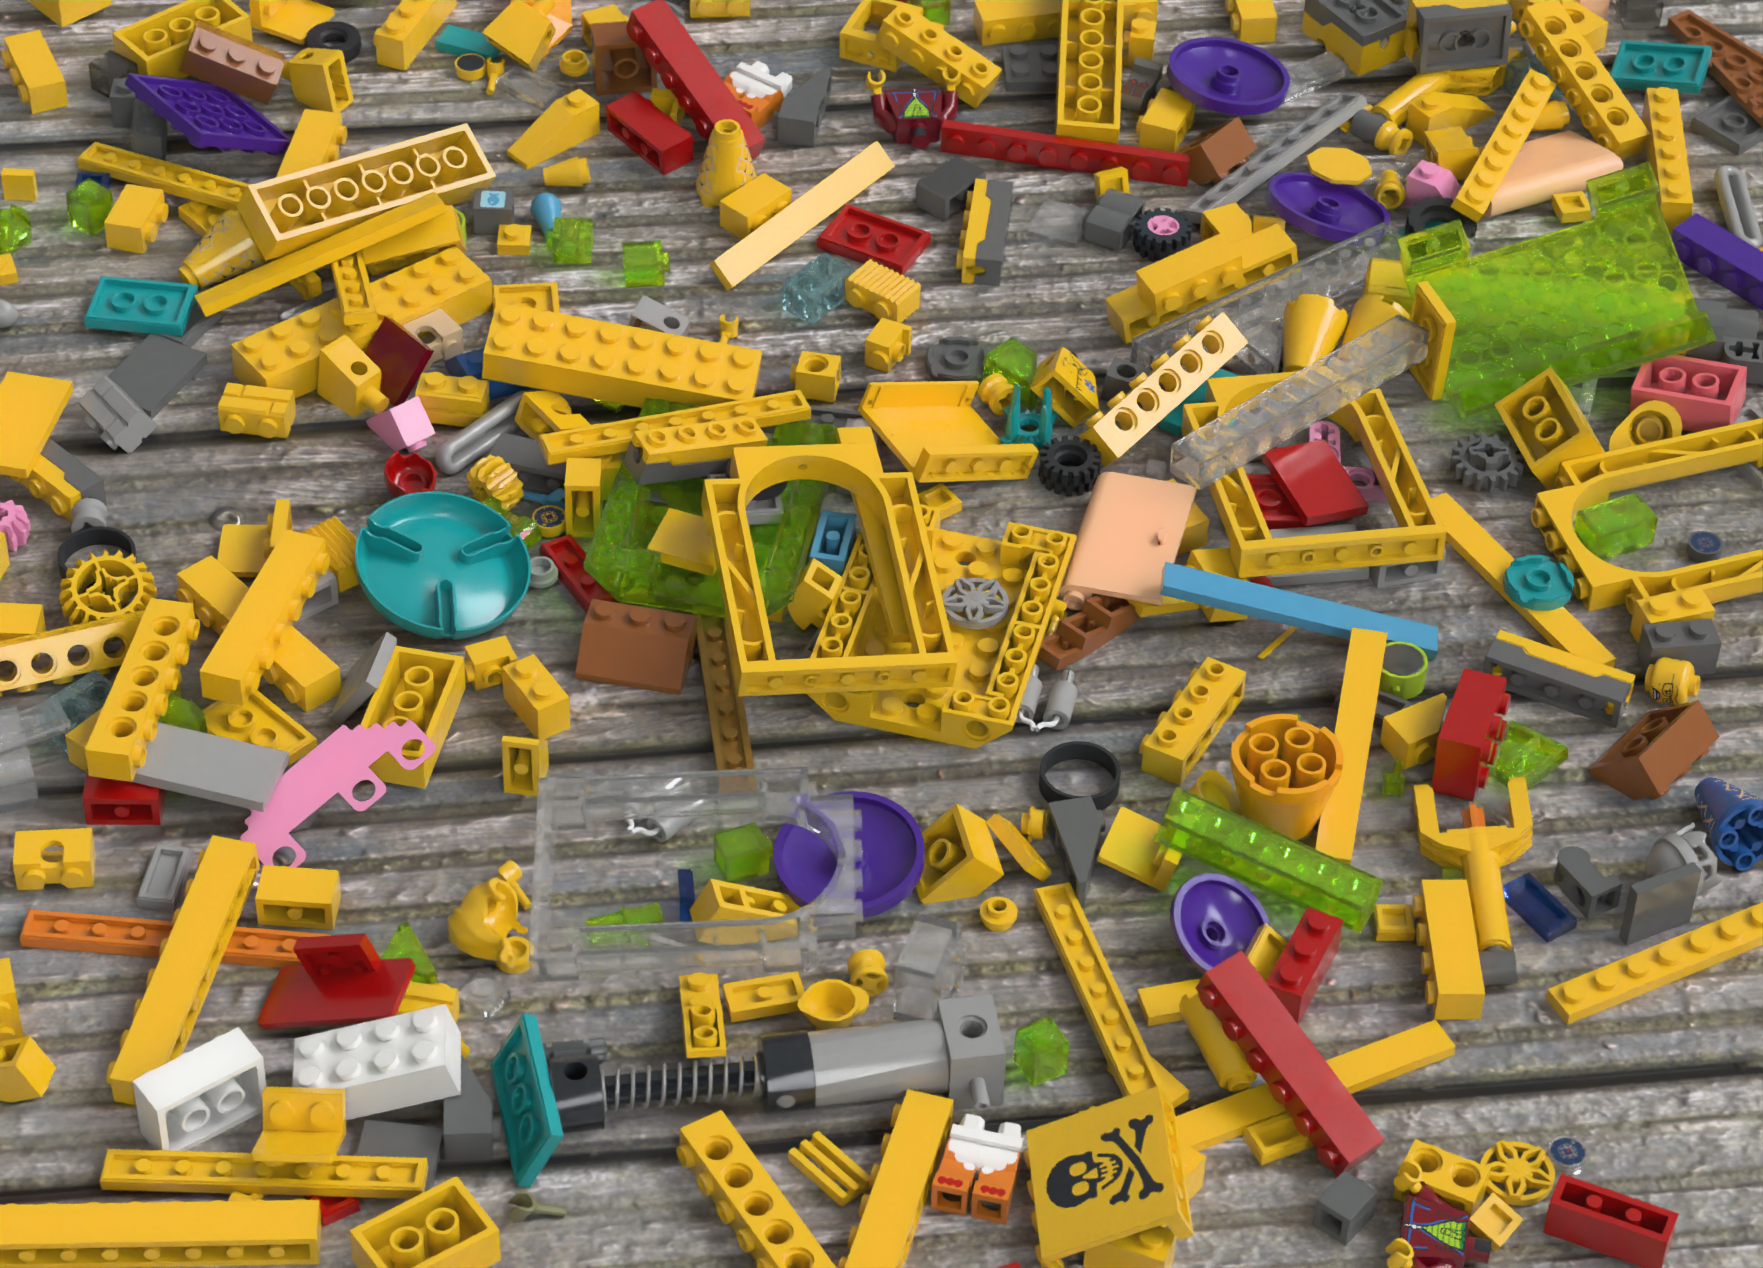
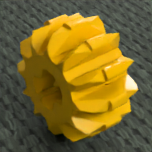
[466,455,524,514]

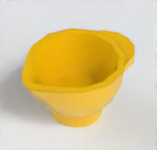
[797,979,869,1031]

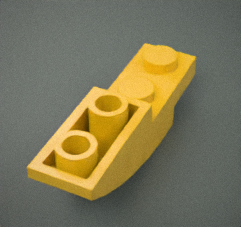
[679,972,727,1058]

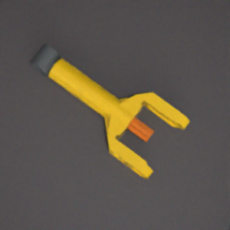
[1350,47,1524,145]
[1413,776,1533,986]

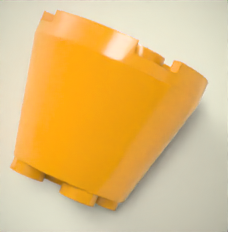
[1230,714,1344,845]

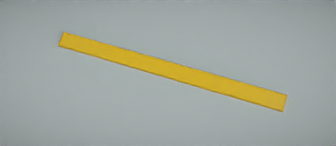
[1257,599,1325,659]

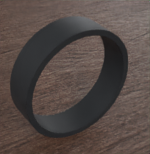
[57,526,137,593]
[1039,741,1121,810]

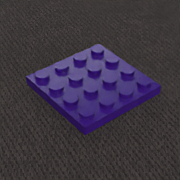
[125,73,292,156]

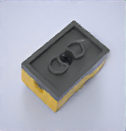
[1302,0,1407,76]
[1404,0,1513,74]

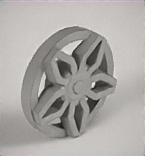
[942,577,1009,629]

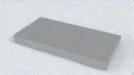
[133,722,289,812]

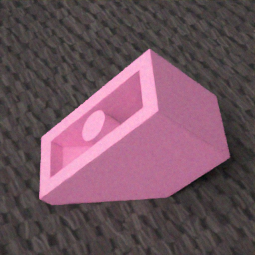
[1403,160,1461,208]
[366,396,435,453]

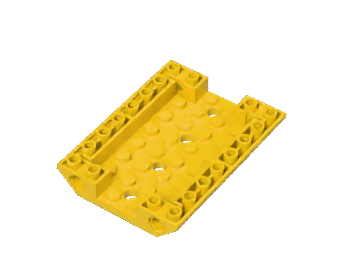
[807,504,1077,749]

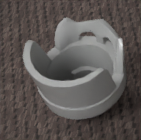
[1645,822,1722,895]

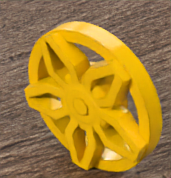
[1480,1140,1555,1206]

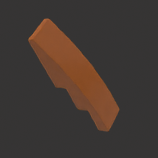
[1037,594,1140,671]

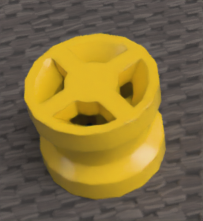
[1374,120,1413,159]
[977,373,1014,416]
[847,949,888,997]

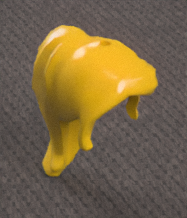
[447,877,528,969]

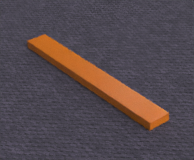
[19,909,331,968]

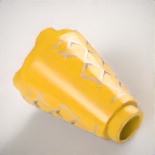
[696,119,757,208]
[177,209,267,289]

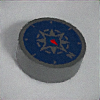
[1686,531,1723,563]

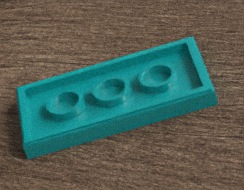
[490,1013,564,1188]

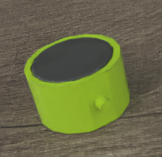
[1379,641,1428,700]

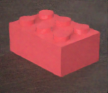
[1630,350,1747,432]

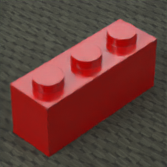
[605,90,694,176]
[1266,907,1343,1025]
[1543,1173,1679,1268]

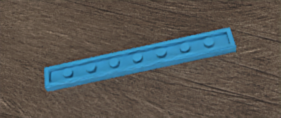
[1160,562,1438,660]

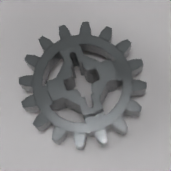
[1450,433,1525,493]

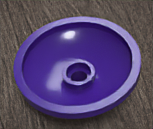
[1170,873,1271,974]

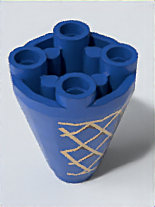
[1694,777,1763,871]

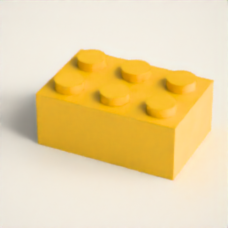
[1494,367,1605,490]
[349,1176,501,1268]

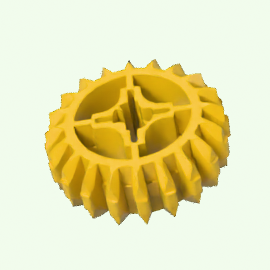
[59,548,157,642]

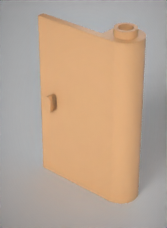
[1459,130,1623,218]
[1058,472,1197,610]

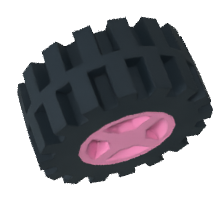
[1133,208,1192,262]

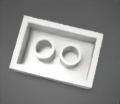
[133,1027,266,1151]

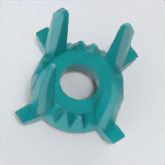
[999,384,1058,450]

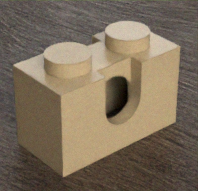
[402,308,464,373]

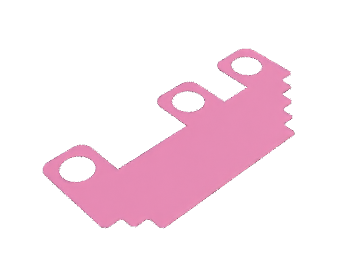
[240,720,436,867]

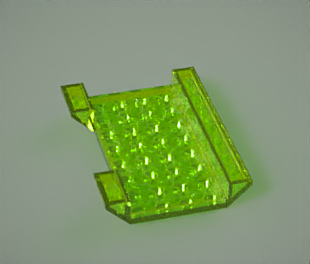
[1396,161,1716,420]

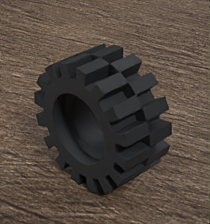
[1039,435,1101,497]

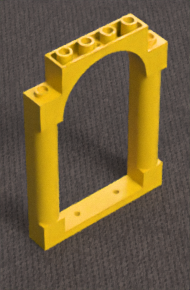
[1181,368,1447,578]
[1531,418,1763,615]
[701,443,958,697]

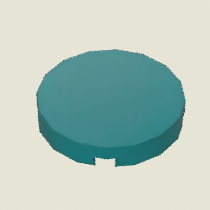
[1503,555,1575,611]

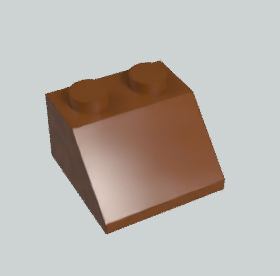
[1176,116,1257,185]

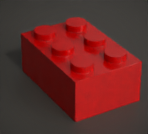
[1431,668,1511,802]

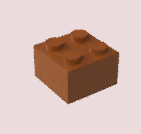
[591,21,657,96]

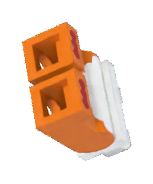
[724,61,792,130]
[931,1114,1023,1225]

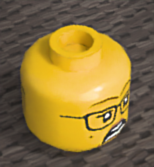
[1645,657,1701,706]

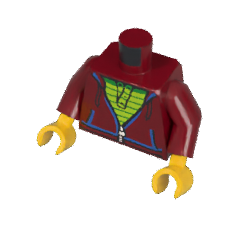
[865,66,961,150]
[1385,1160,1491,1268]

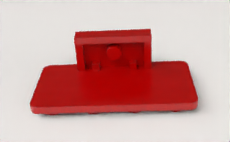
[257,933,416,1029]

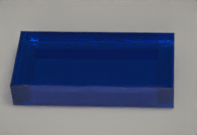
[1503,872,1578,943]

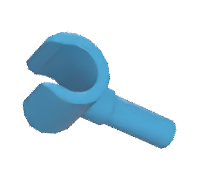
[522,488,565,510]

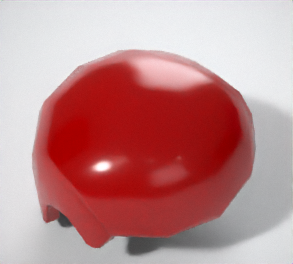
[383,451,437,498]

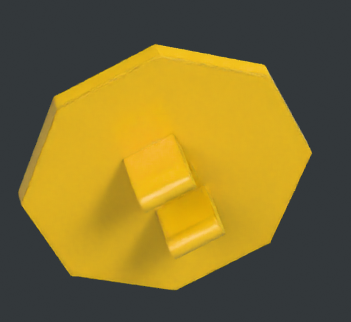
[1306,147,1372,185]

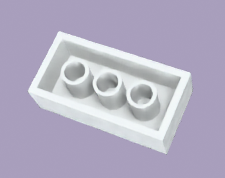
[293,1004,461,1120]

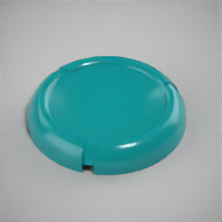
[355,492,531,640]

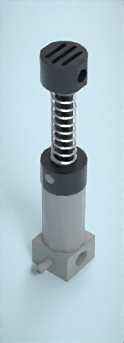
[549,994,1006,1134]

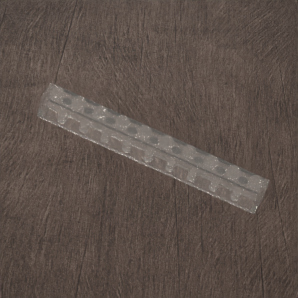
[1130,222,1405,371]
[1169,314,1429,490]

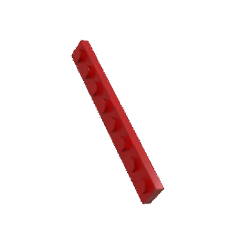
[940,119,1191,187]

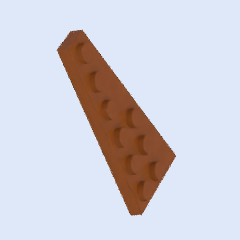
[1666,9,1763,127]

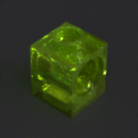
[547,218,594,264]

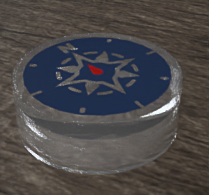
[1546,1136,1588,1176]

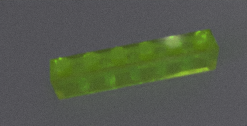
[1153,787,1384,934]

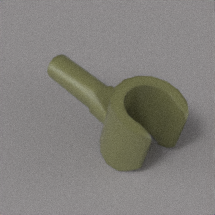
[507,1190,567,1222]

